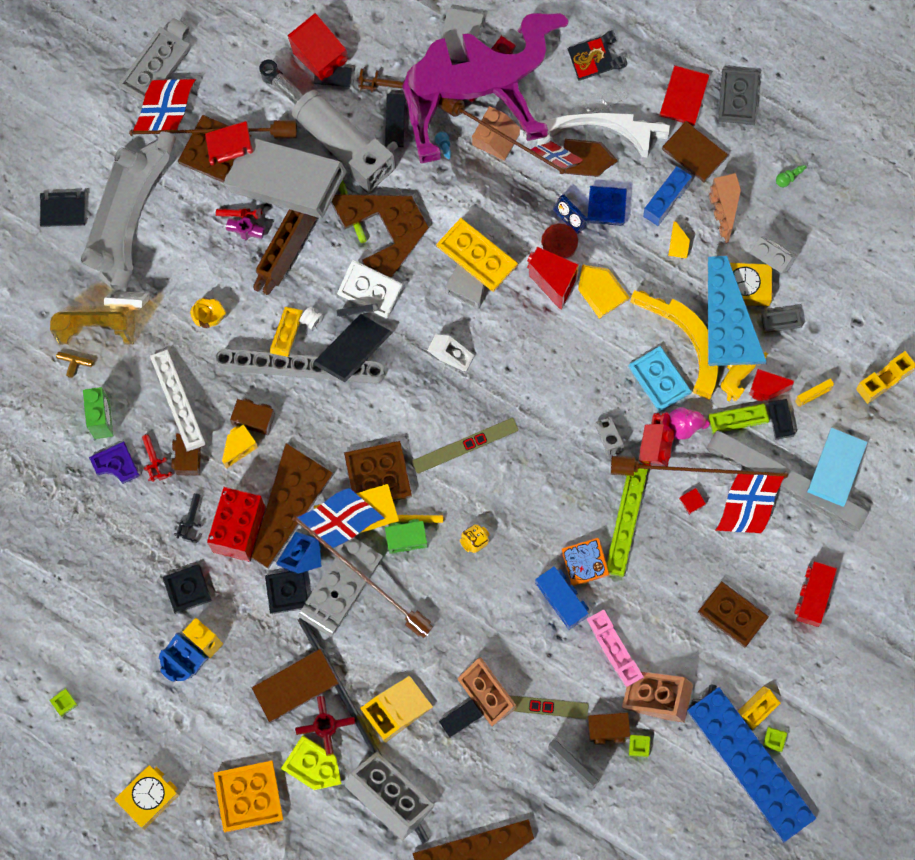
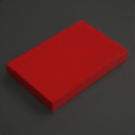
[659,65,710,126]

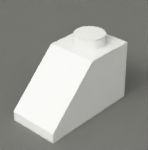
[427,334,474,371]

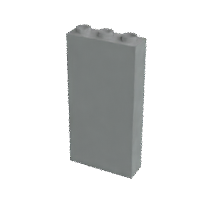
[223,137,347,219]

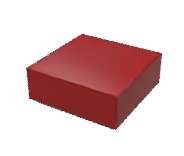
[679,488,706,515]

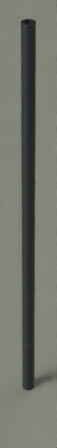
[298,618,429,844]

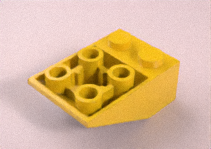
[360,676,433,743]

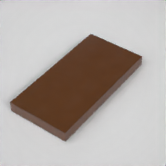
[251,649,339,723]

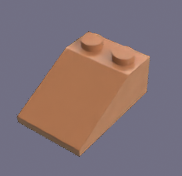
[622,672,693,723]

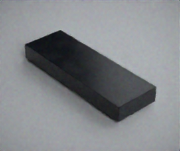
[385,94,405,147]

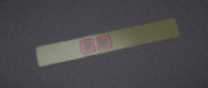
[412,418,518,474]
[475,695,589,719]

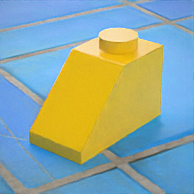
[222,425,258,469]

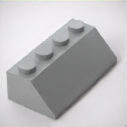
[345,752,435,840]

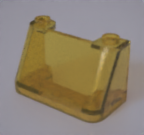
[50,306,135,345]

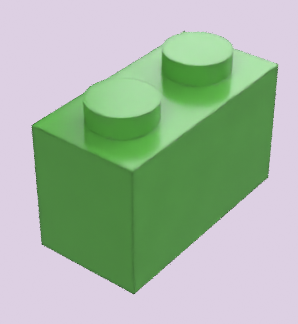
[385,519,428,554]

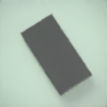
[761,308,803,333]

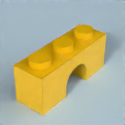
[856,351,915,404]

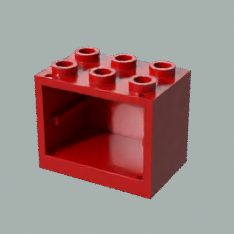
[207,487,266,562]

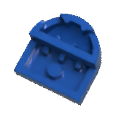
[159,633,208,682]

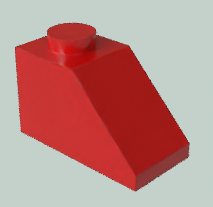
[749,369,794,401]

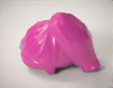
[669,407,710,440]

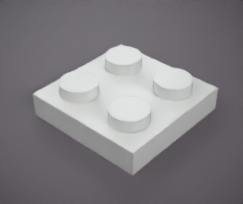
[104,291,149,310]

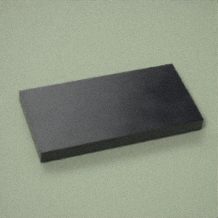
[314,314,391,382]

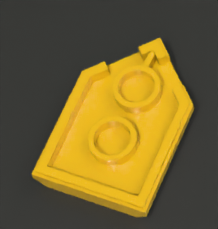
[578,264,630,319]

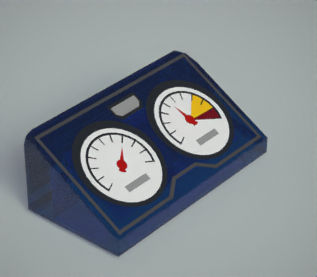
[553,194,588,234]

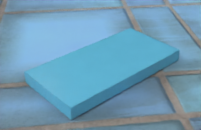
[807,428,867,507]

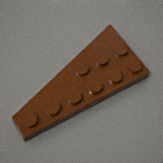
[252,443,334,569]
[412,819,534,860]

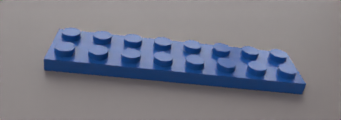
[687,687,817,843]

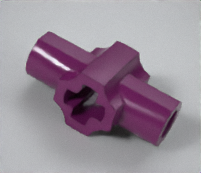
[226,217,265,240]

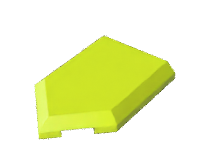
[281,735,342,790]

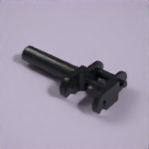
[174,493,202,543]

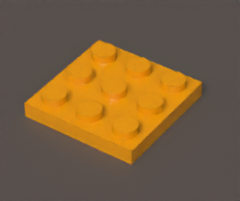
[214,761,284,833]

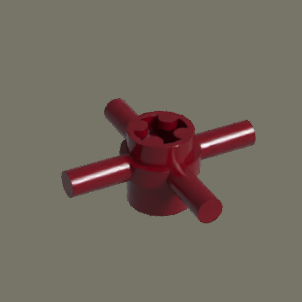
[295,696,355,756]

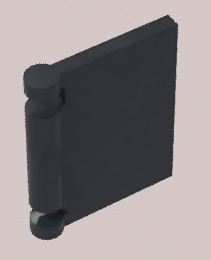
[40,191,85,227]

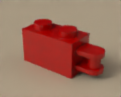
[638,412,674,466]

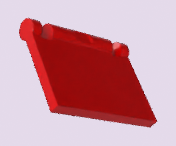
[205,121,253,166]

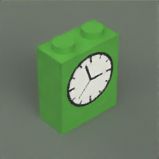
[83,387,114,439]

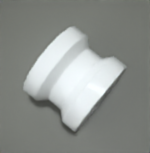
[300,307,323,331]

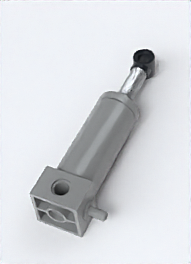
[259,59,398,193]

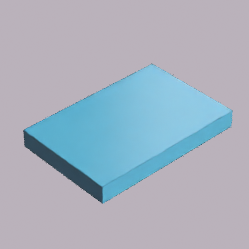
[628,346,692,413]

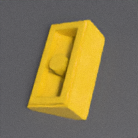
[737,686,781,730]

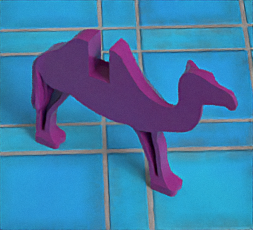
[402,13,569,164]

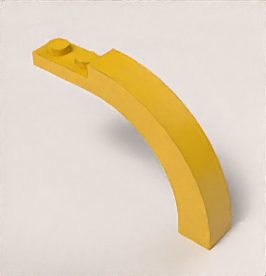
[630,290,718,400]

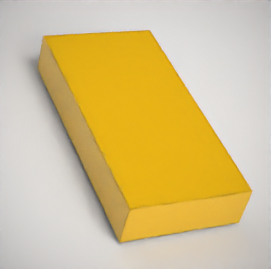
[795,378,834,407]

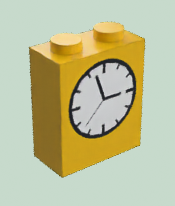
[730,263,772,306]
[114,765,180,830]

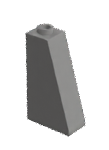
[445,232,493,310]

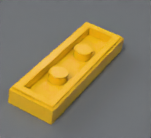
[270,307,303,357]

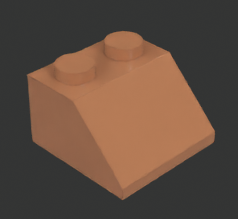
[472,106,520,161]

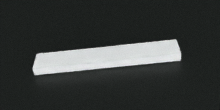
[150,349,205,451]

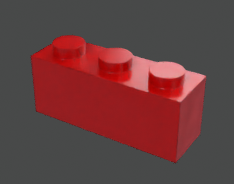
[794,561,837,627]

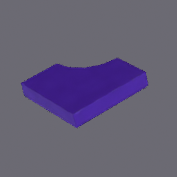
[89,441,140,484]

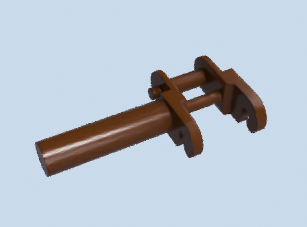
[358,68,404,93]

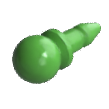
[776,165,806,188]

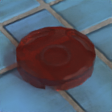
[541,223,579,259]

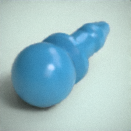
[435,132,451,159]

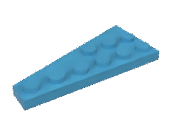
[708,256,767,366]

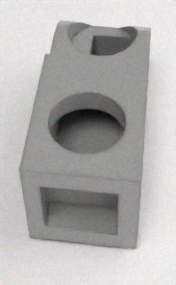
[595,417,624,457]

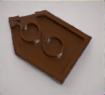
[564,139,618,177]

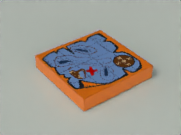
[562,538,610,587]

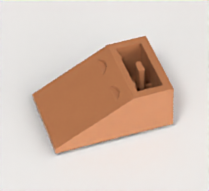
[709,173,741,243]

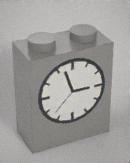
[750,236,798,273]

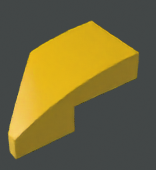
[668,221,690,258]

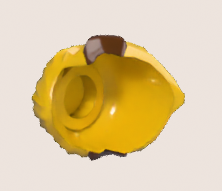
[190,297,226,328]

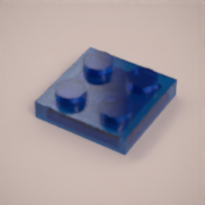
[587,186,627,226]

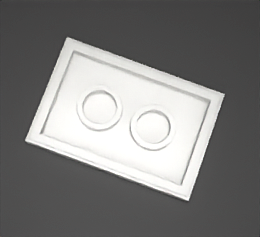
[337,260,404,318]

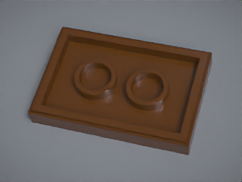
[662,121,728,183]
[698,581,769,648]

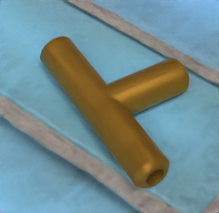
[56,352,94,378]

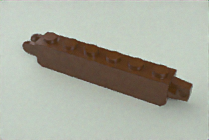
[253,209,317,295]

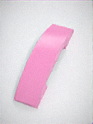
[587,610,644,687]

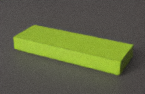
[708,403,769,434]

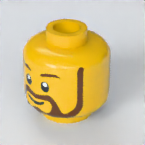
[460,524,490,553]

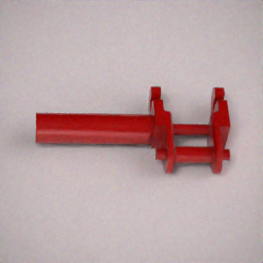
[216,208,263,219]
[142,435,173,482]

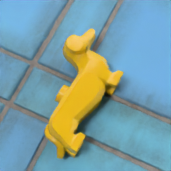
[721,352,768,402]

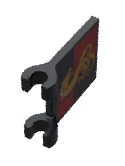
[567,30,626,81]

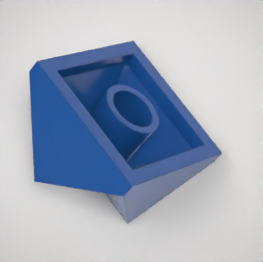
[276,532,322,573]

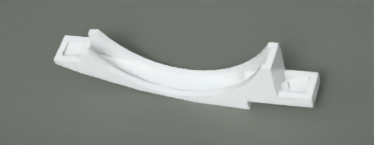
[520,113,670,158]

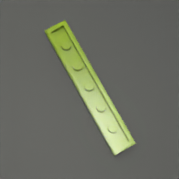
[607,463,648,577]

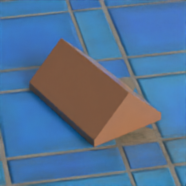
[457,657,517,726]

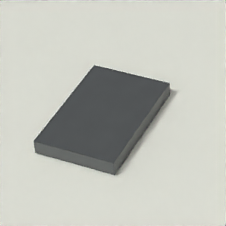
[718,69,759,125]
[548,739,598,791]

